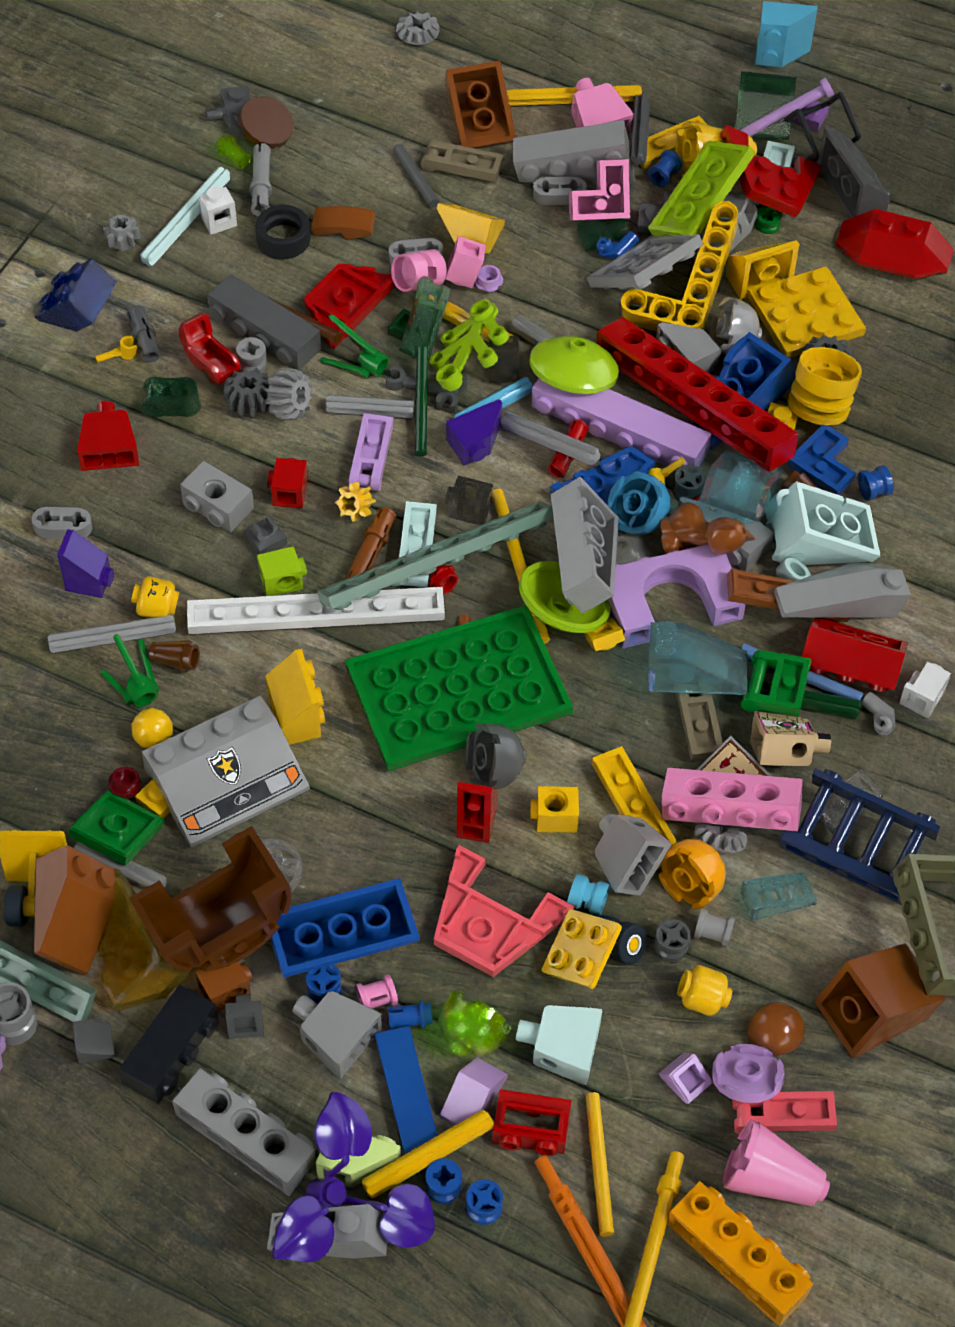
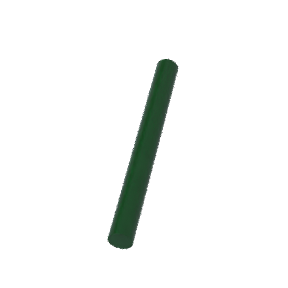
[415,347,429,457]

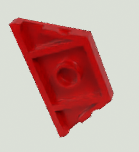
[303,263,396,349]

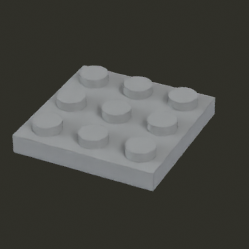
[586,234,703,290]

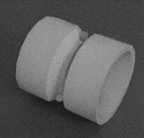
[0,982,38,1046]

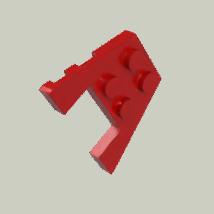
[720,125,821,218]

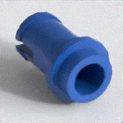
[388,1000,433,1029]

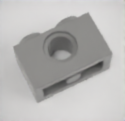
[180,461,254,532]

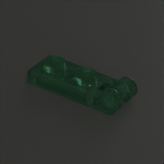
[399,276,451,361]

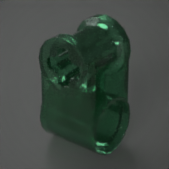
[141,377,201,417]

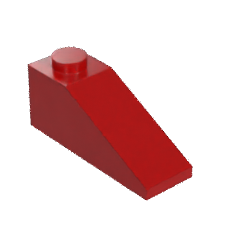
[456,782,497,843]

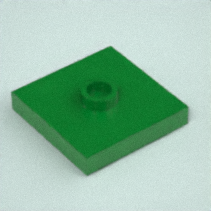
[68,790,164,866]

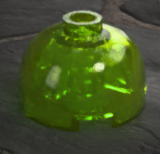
[439,990,512,1058]

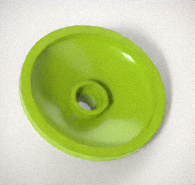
[529,336,619,394]
[519,561,611,633]

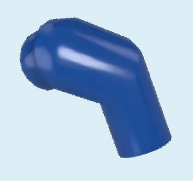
[596,231,639,258]

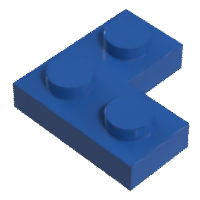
[787,425,856,495]

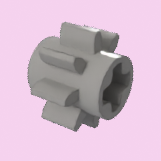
[103,215,141,251]

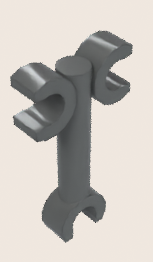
[386,366,467,414]

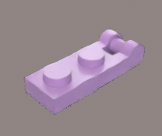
[349,413,394,492]

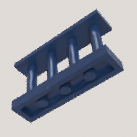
[780,768,940,905]

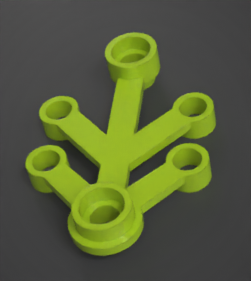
[429,299,509,391]

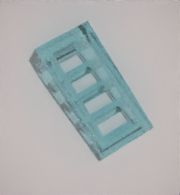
[741,872,817,921]

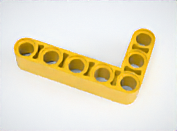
[621,201,738,332]

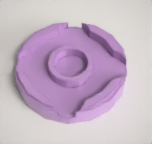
[712,1044,785,1103]

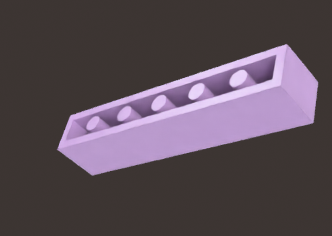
[531,378,711,472]

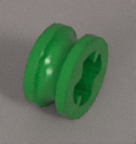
[755,206,782,234]

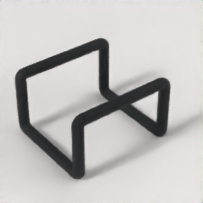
[784,92,861,162]

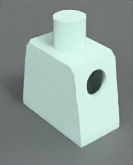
[516,1005,602,1085]

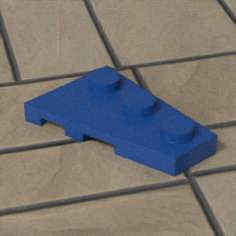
[549,446,655,505]

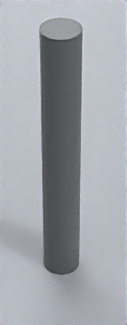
[393,144,439,208]

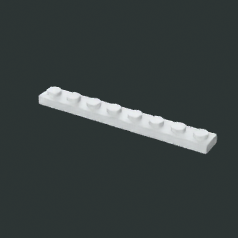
[187,587,445,634]

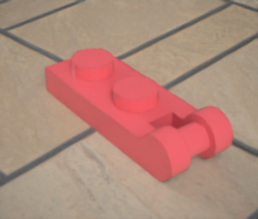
[732,1091,837,1134]

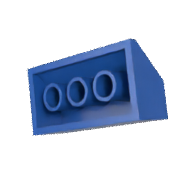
[270,878,420,978]

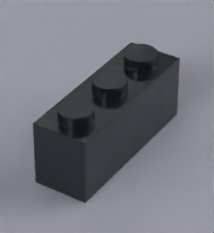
[119,984,219,1104]

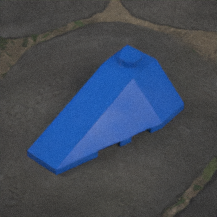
[693,332,796,450]

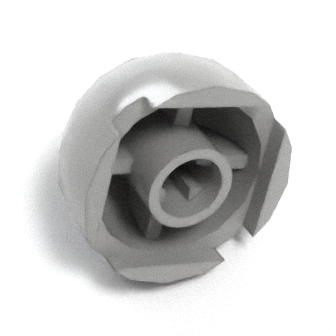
[709,297,762,357]

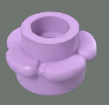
[475,265,503,292]

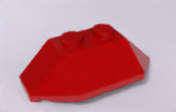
[836,208,954,279]

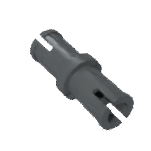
[126,305,161,363]

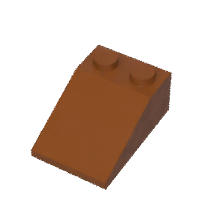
[445,60,516,149]
[34,845,115,975]

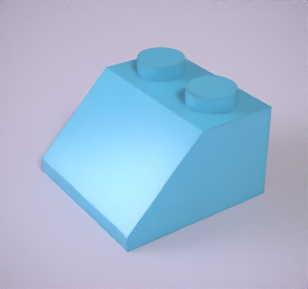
[755,1,818,67]

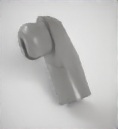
[861,692,895,735]

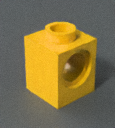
[530,786,579,833]

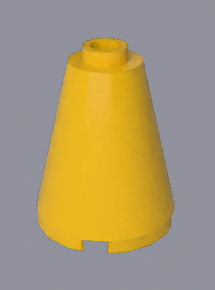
[675,121,757,177]

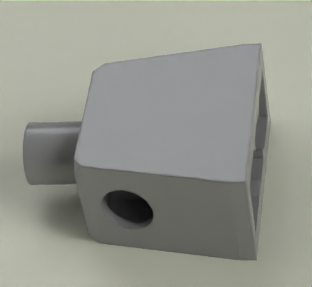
[595,814,672,896]
[292,991,382,1079]

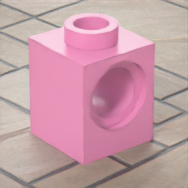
[445,236,486,288]

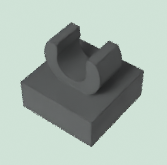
[243,516,287,555]
[225,994,264,1039]

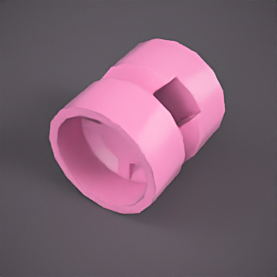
[391,249,447,292]

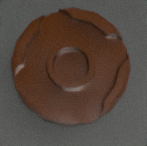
[238,96,294,149]

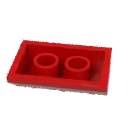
[802,617,909,692]

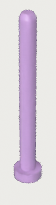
[740,78,834,136]

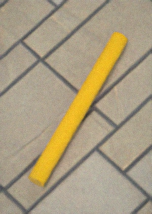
[585,1092,614,1237]

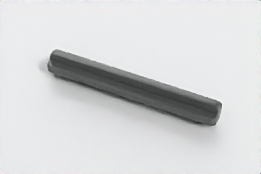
[630,93,650,167]

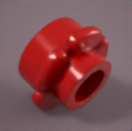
[429,565,459,594]

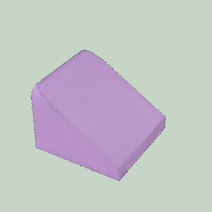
[659,1053,713,1104]

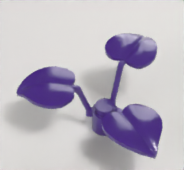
[272,1092,435,1262]

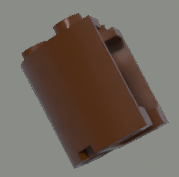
[129,826,291,972]

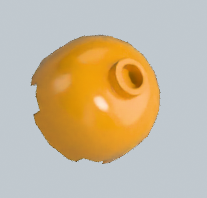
[658,839,726,910]

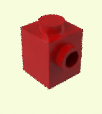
[267,458,308,509]

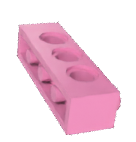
[662,768,803,831]

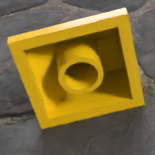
[437,203,506,253]
[726,240,800,300]

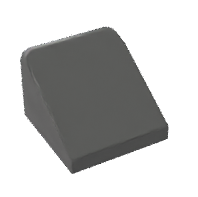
[72,1021,115,1064]

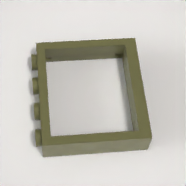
[892,854,955,996]

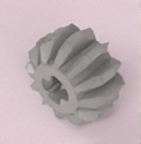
[265,368,313,420]

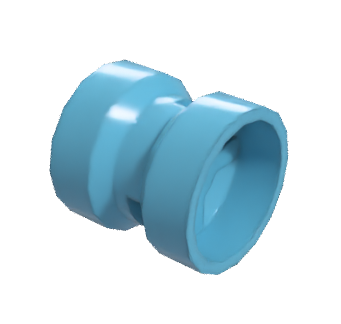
[567,873,610,916]

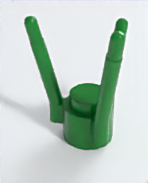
[320,314,390,379]
[100,634,160,707]

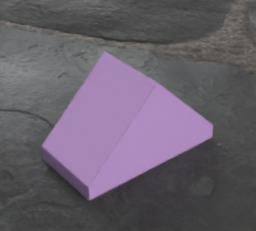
[440,1057,508,1126]

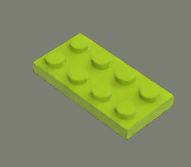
[648,140,755,236]

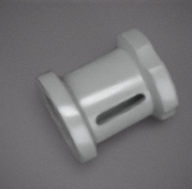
[694,908,736,947]

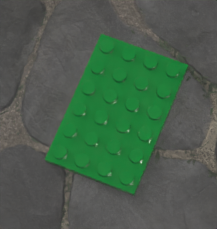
[345,605,574,772]

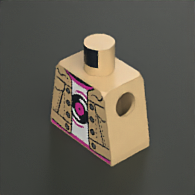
[750,711,831,766]

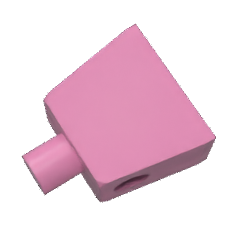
[571,78,634,132]

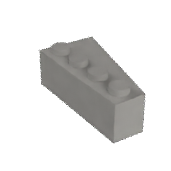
[513,120,635,184]
[551,477,619,613]

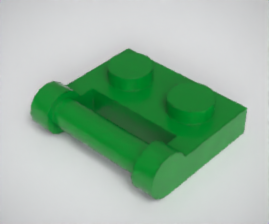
[741,650,811,717]

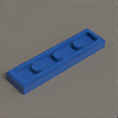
[375,1026,443,1159]

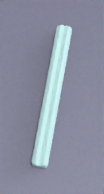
[140,167,230,267]

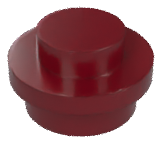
[108,767,142,798]

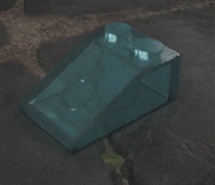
[699,450,784,523]
[648,621,747,695]

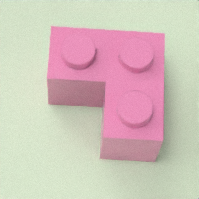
[569,159,630,220]

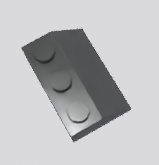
[818,126,890,218]

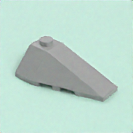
[774,563,911,618]

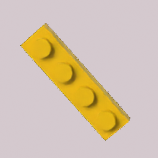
[592,746,677,869]

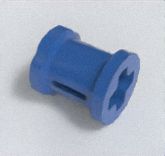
[647,150,683,188]

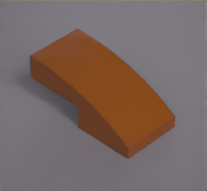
[311,206,376,240]

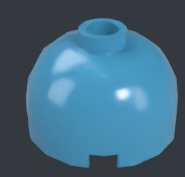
[608,471,671,535]

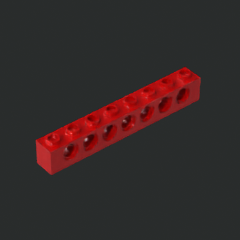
[596,317,798,472]

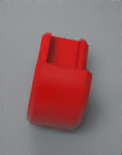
[178,312,241,386]

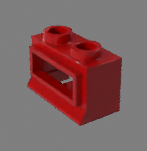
[492,1089,572,1156]

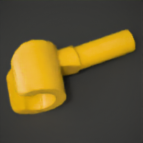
[95,336,137,363]
[647,456,686,485]

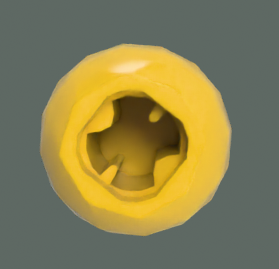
[132,708,173,749]

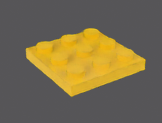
[747,266,866,358]

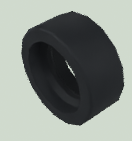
[255,204,311,259]

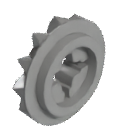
[396,10,439,45]
[693,823,747,854]

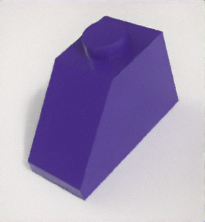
[446,399,502,465]
[57,529,114,598]

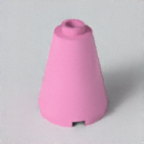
[722,1119,830,1206]

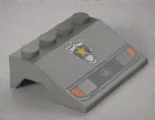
[142,695,310,848]

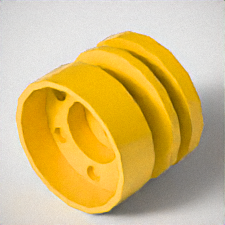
[788,347,862,426]

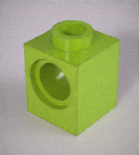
[257,546,307,596]

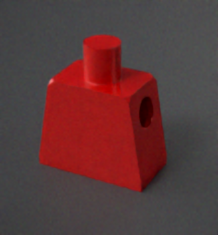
[77,401,140,471]

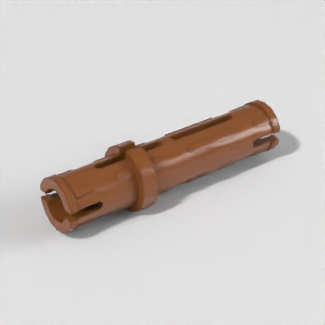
[344,507,396,580]

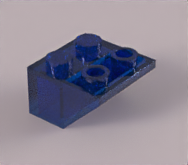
[35,258,117,332]

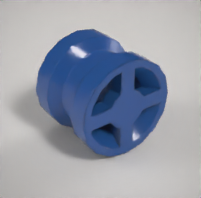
[857,465,894,501]
[306,965,342,1004]
[425,1158,462,1204]
[466,1179,503,1225]

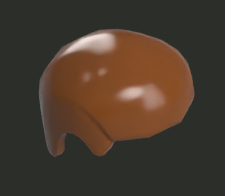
[747,1002,806,1057]

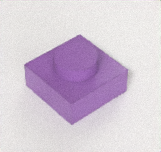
[793,101,830,131]

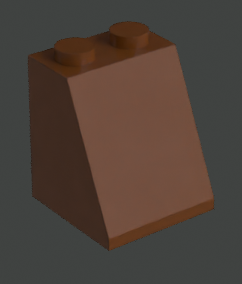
[814,943,946,1058]

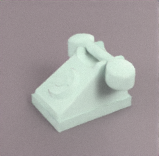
[765,481,880,581]

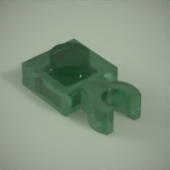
[577,218,630,252]

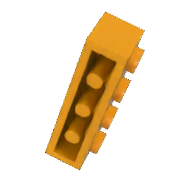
[667,1181,813,1327]

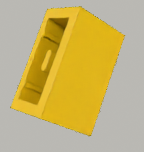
[265,649,325,745]

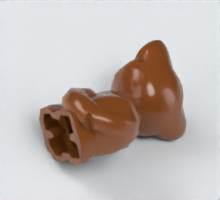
[660,502,755,555]

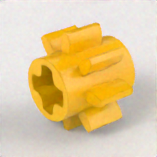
[335,481,376,522]

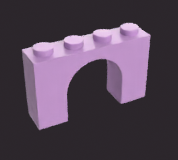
[608,544,746,648]

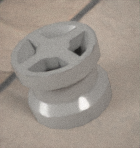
[236,337,267,373]

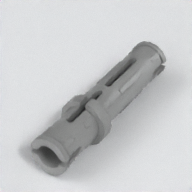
[249,143,272,216]

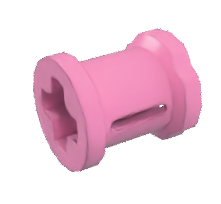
[355,974,398,1009]

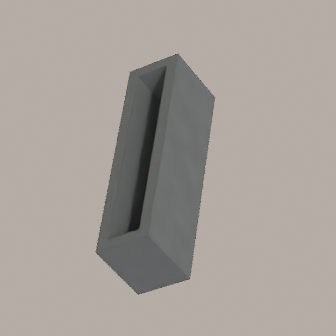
[207,274,321,370]

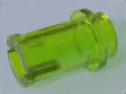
[216,135,252,169]

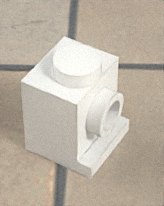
[199,186,237,235]
[899,662,951,718]

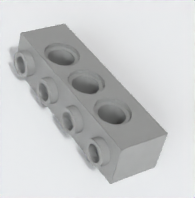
[172,1068,316,1196]

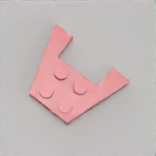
[434,845,575,977]

